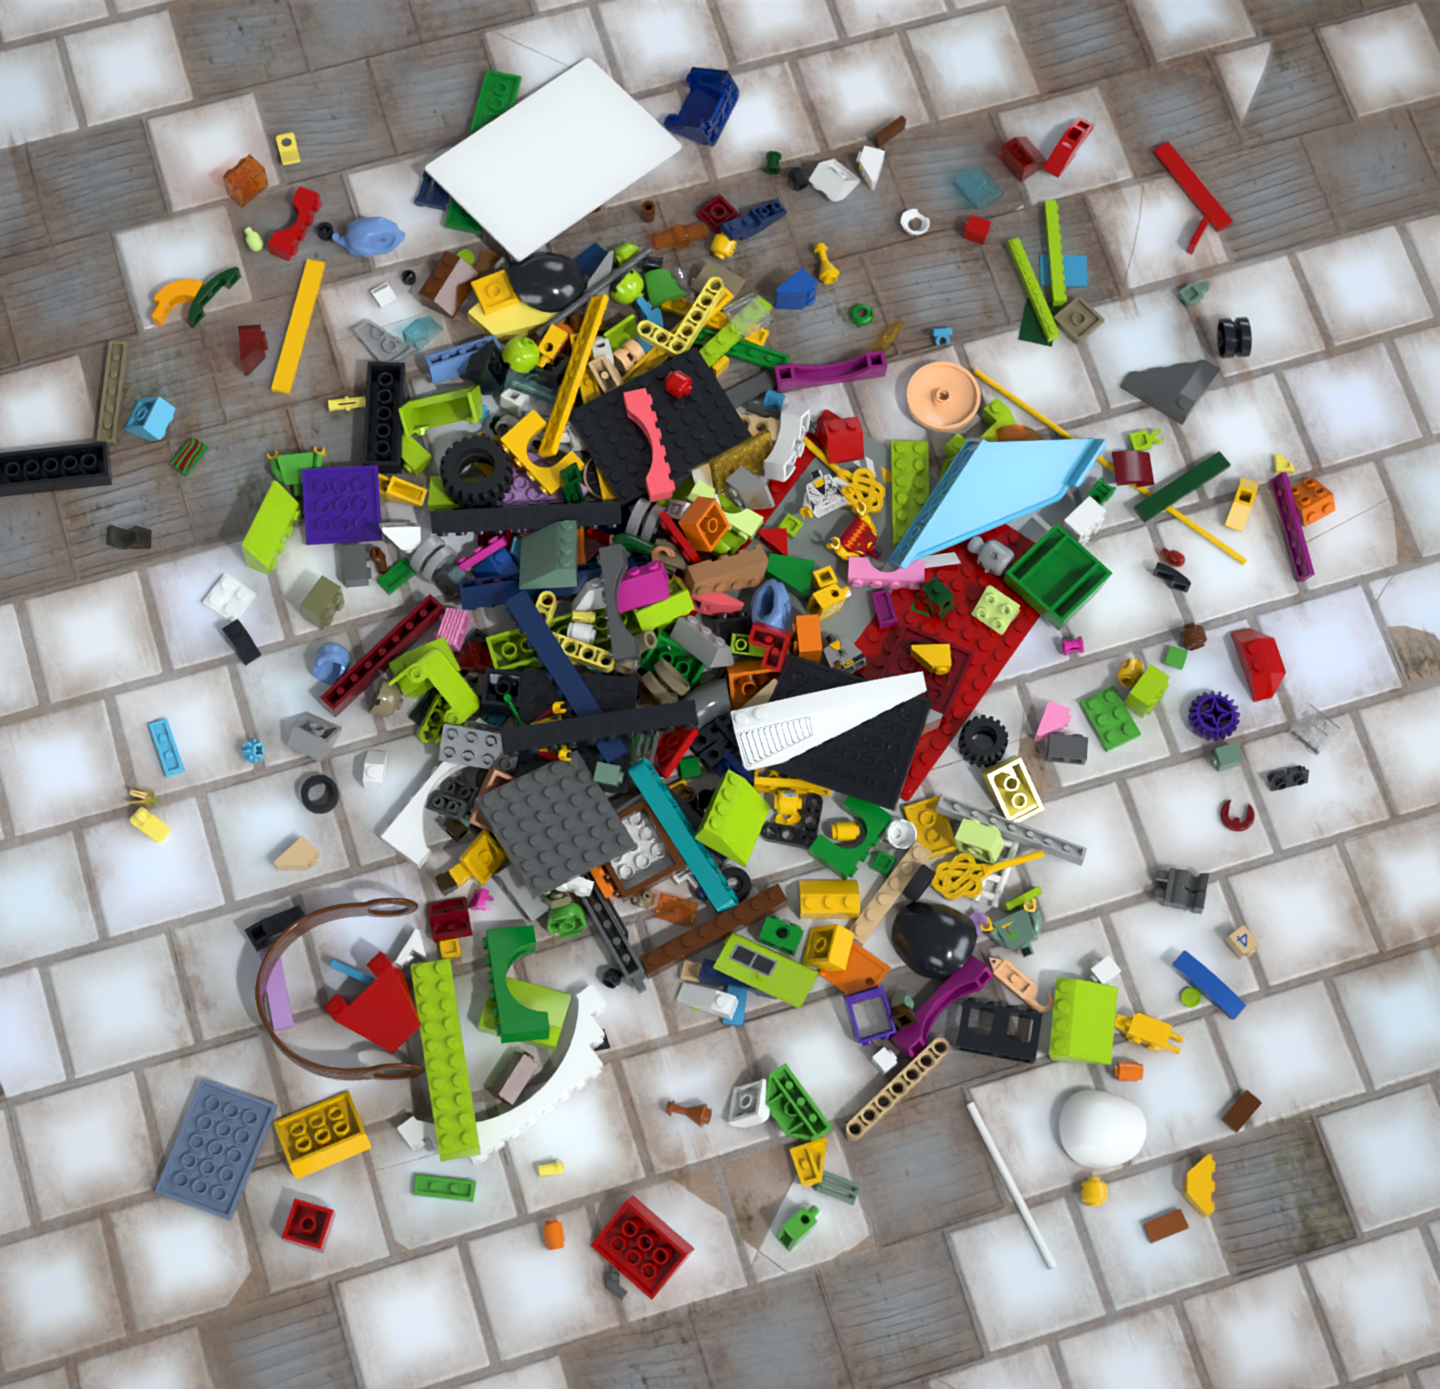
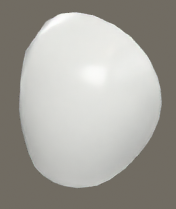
[1059,1090,1146,1169]

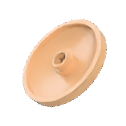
[906,361,981,432]

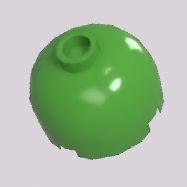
[547,901,587,937]

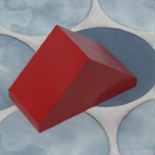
[756,528,788,556]

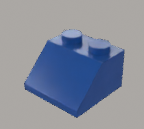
[774,268,817,310]
[472,547,520,579]

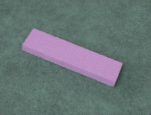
[260,952,294,1031]

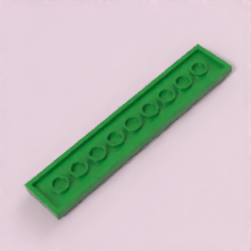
[445,69,522,235]

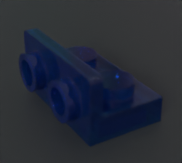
[714,751,755,787]

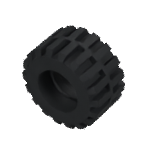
[958,715,1008,768]

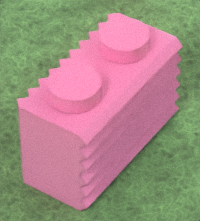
[434,607,472,652]

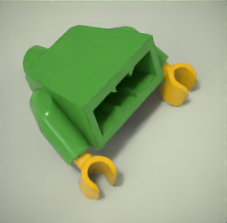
[267,446,325,496]

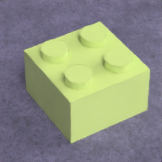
[954,818,1004,864]

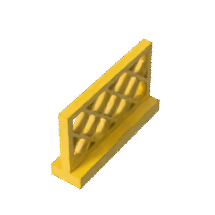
[753,768,831,797]

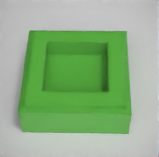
[1164,645,1188,670]

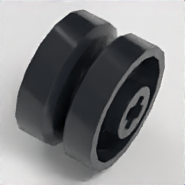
[1217,317,1252,359]

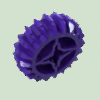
[1188,690,1240,742]

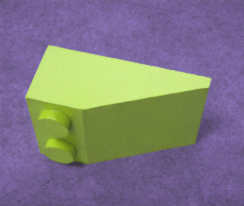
[388,637,461,699]

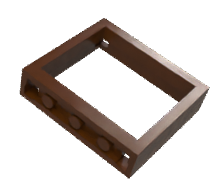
[603,800,686,903]

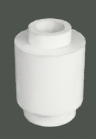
[567,621,596,644]

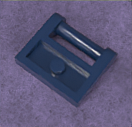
[414,171,450,211]

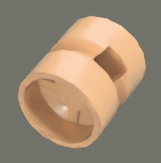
[612,338,645,373]

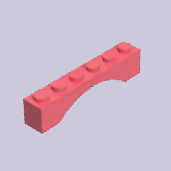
[623,388,675,502]

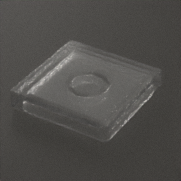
[722,292,774,339]

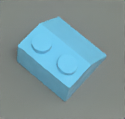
[124,397,176,441]

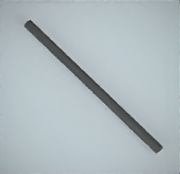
[535,246,652,338]

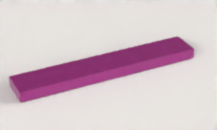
[1270,472,1315,582]

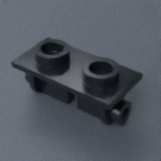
[1267,765,1309,792]

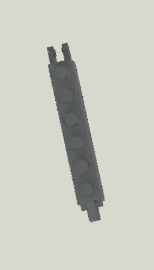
[577,872,647,994]

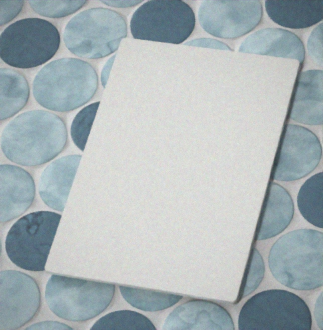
[425,58,682,261]

